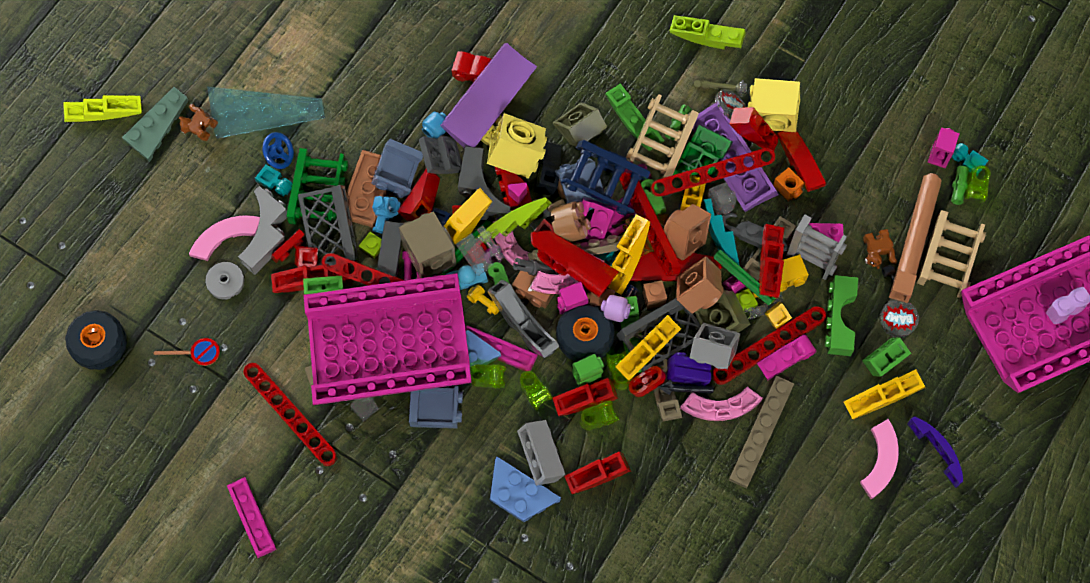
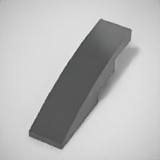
[377,221,404,284]

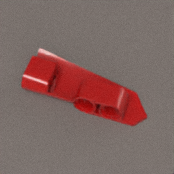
[531,230,619,298]
[630,248,722,281]

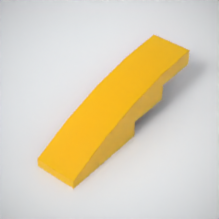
[608,214,650,295]
[615,315,681,381]
[844,369,926,419]

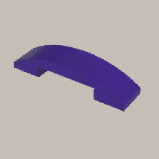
[907,416,963,488]

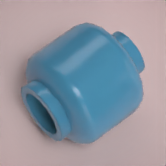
[422,112,447,139]

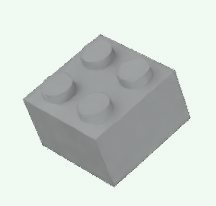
[689,323,741,369]

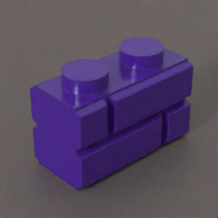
[667,352,711,385]

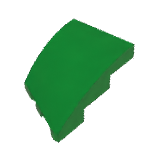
[673,125,733,175]

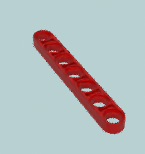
[650,148,775,197]
[620,172,680,276]
[322,253,406,286]
[712,306,826,385]
[243,363,337,466]

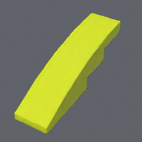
[63,95,142,122]

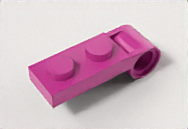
[757,335,817,380]

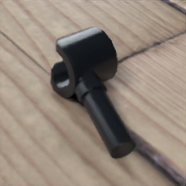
[882,265,896,281]

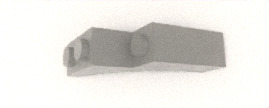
[238,186,287,275]

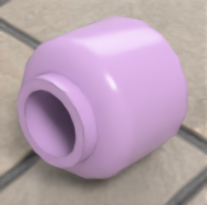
[601,295,631,322]

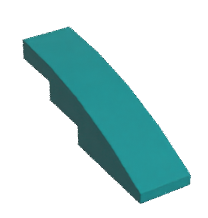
[702,199,739,265]

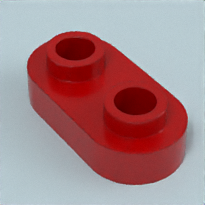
[629,366,666,397]

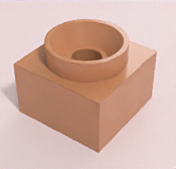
[664,204,711,260]
[677,257,724,314]

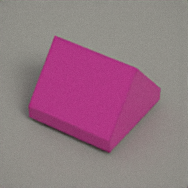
[508,183,527,204]
[722,275,746,295]

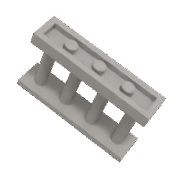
[785,215,847,280]

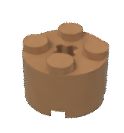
[551,201,591,243]

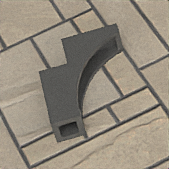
[458,146,511,221]
[487,280,559,358]

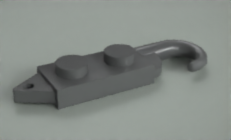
[722,213,789,251]

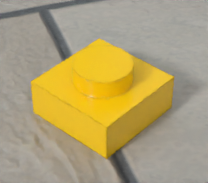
[765,302,792,329]

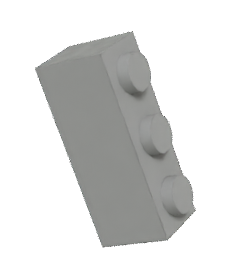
[517,420,565,486]

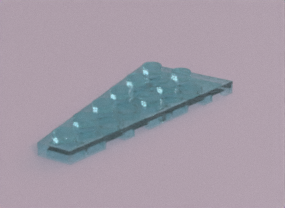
[207,87,325,138]

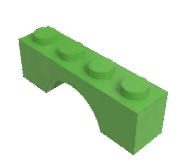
[825,275,858,356]

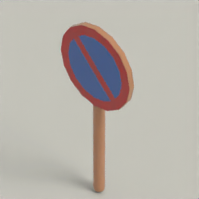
[153,338,220,366]

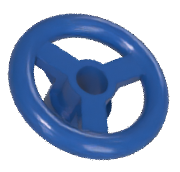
[262,132,294,169]

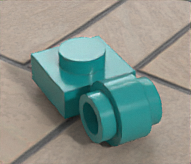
[952,143,989,177]
[255,164,292,196]

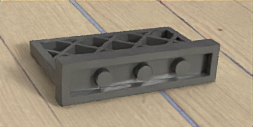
[298,185,359,266]
[616,298,701,372]

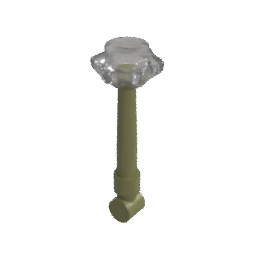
[694,80,748,97]

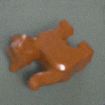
[179,104,218,141]
[863,229,897,269]

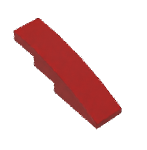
[777,130,826,192]
[759,224,784,298]
[271,263,352,293]

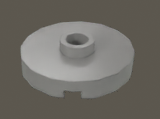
[205,262,245,300]

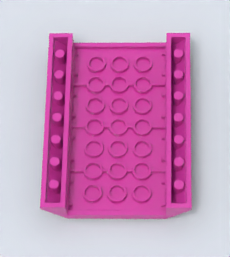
[961,235,1090,393]
[304,273,472,405]

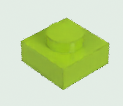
[359,232,382,259]
[736,289,758,313]

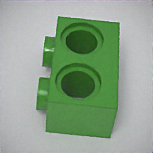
[303,276,344,295]
[862,338,911,377]

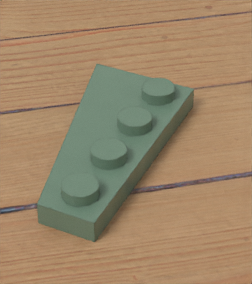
[122,87,189,162]

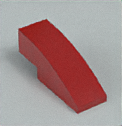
[553,378,618,416]
[564,452,631,494]

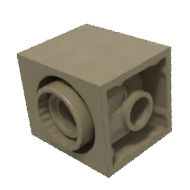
[399,211,456,278]

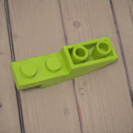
[669,15,746,50]

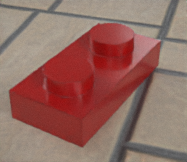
[271,229,305,263]

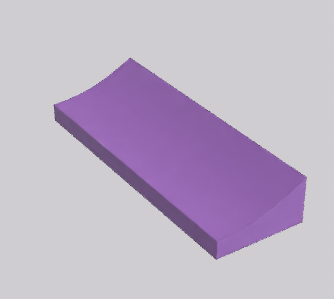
[440,43,537,149]
[693,101,778,212]

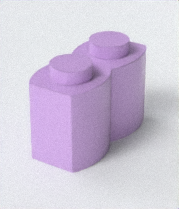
[1046,287,1090,324]

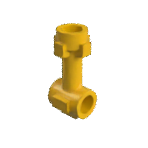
[467,285,499,315]

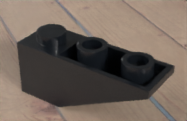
[534,142,562,196]

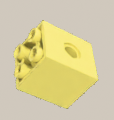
[748,78,800,132]
[487,113,547,178]

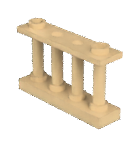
[626,94,699,179]
[916,210,986,298]

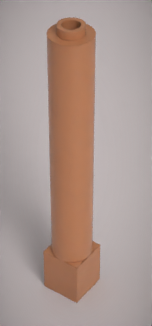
[889,173,942,303]

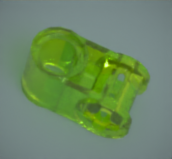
[965,165,991,202]
[606,351,630,390]
[470,364,506,388]
[520,371,553,410]
[580,401,619,431]

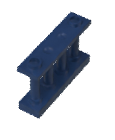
[561,140,651,216]

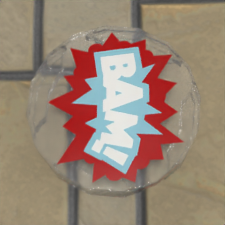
[715,89,746,120]
[879,300,919,338]

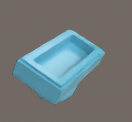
[446,263,488,290]

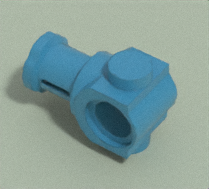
[372,196,401,234]

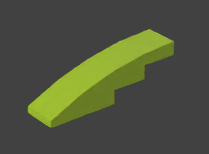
[478,197,552,245]

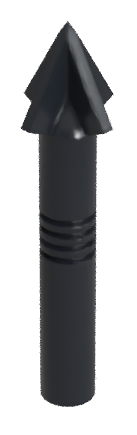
[658,380,714,395]

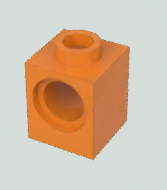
[773,167,804,201]

